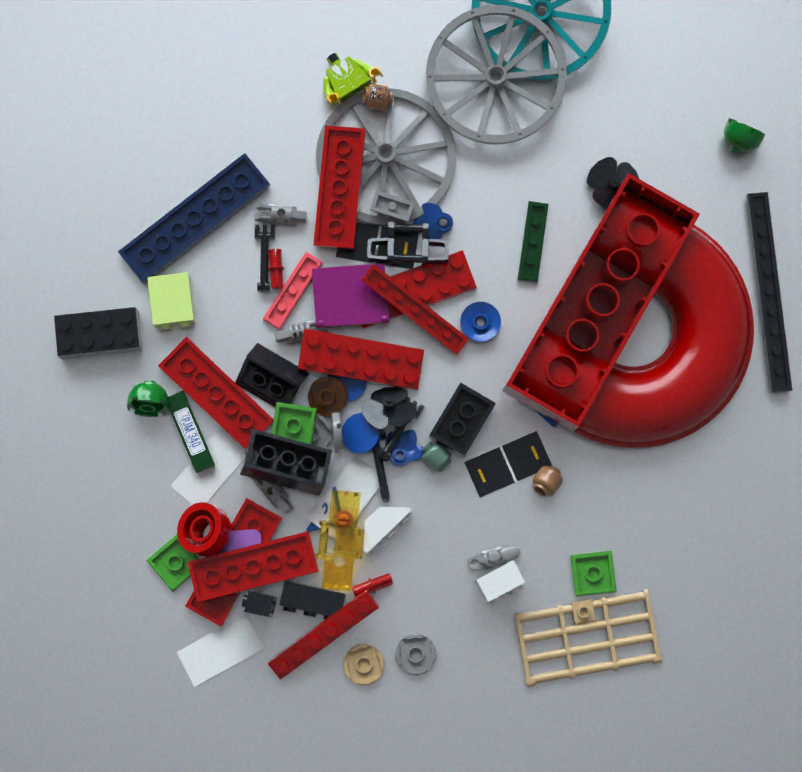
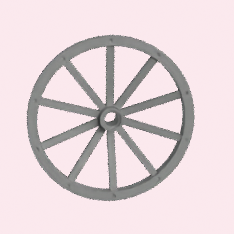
[426,5,567,145]
[316,88,456,226]

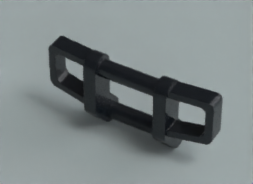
[367,222,449,265]

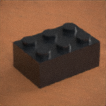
[429,382,496,458]

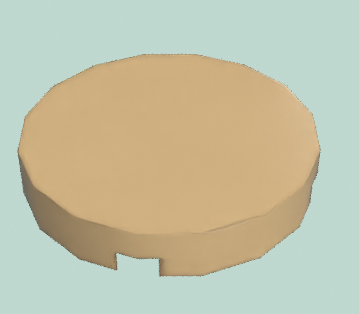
[343,644,384,685]

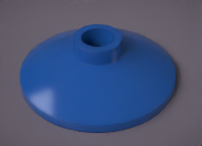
[460,302,501,342]

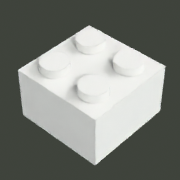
[475,560,525,604]

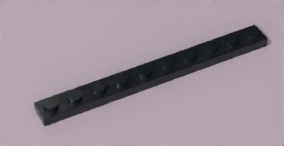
[746,192,792,393]

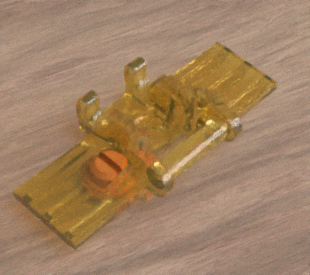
[315,490,365,591]

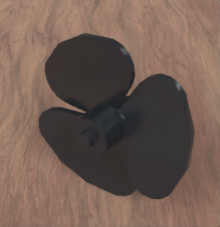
[586,157,639,209]
[361,387,417,430]

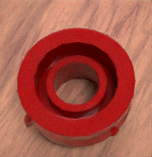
[177,502,231,557]

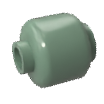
[421,442,452,472]

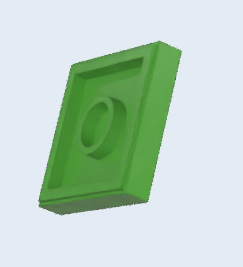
[272,402,318,445]
[146,534,199,592]
[570,551,617,597]

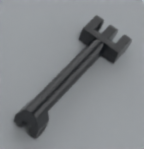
[255,224,275,293]
[377,397,425,462]
[373,431,390,502]

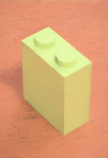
[147,272,196,331]

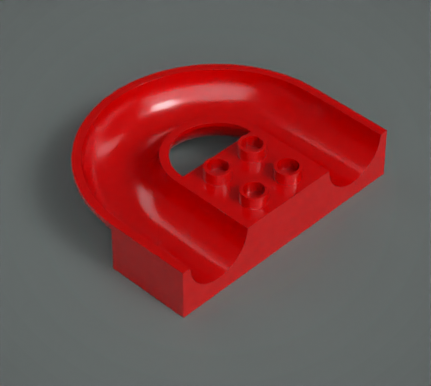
[502,173,754,448]

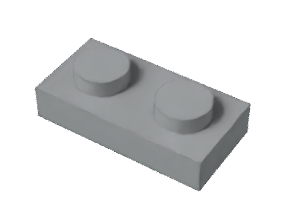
[370,190,415,223]

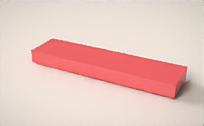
[263,252,323,330]

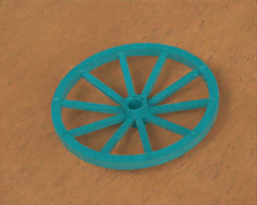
[471,0,611,81]

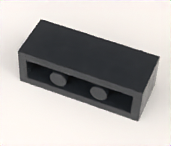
[279,581,346,620]
[241,591,277,618]

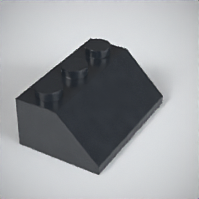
[235,343,310,407]

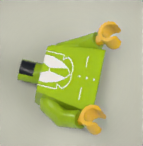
[323,53,383,108]

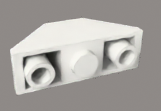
[364,507,411,554]

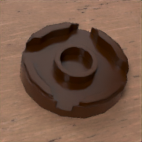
[308,376,349,417]

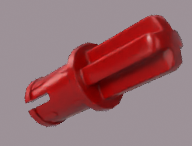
[268,249,284,290]
[351,574,393,598]

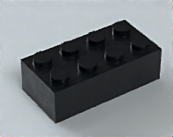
[54,307,142,359]
[240,429,332,496]

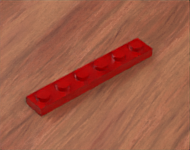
[360,264,469,355]
[268,590,379,680]

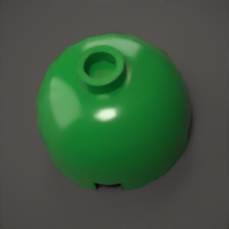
[724,118,766,154]
[127,380,169,417]

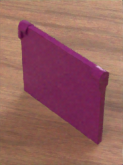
[312,263,390,328]

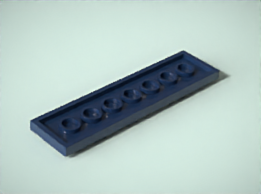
[118,153,270,284]

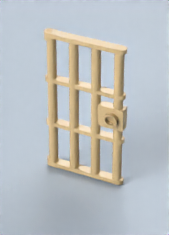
[515,589,662,687]

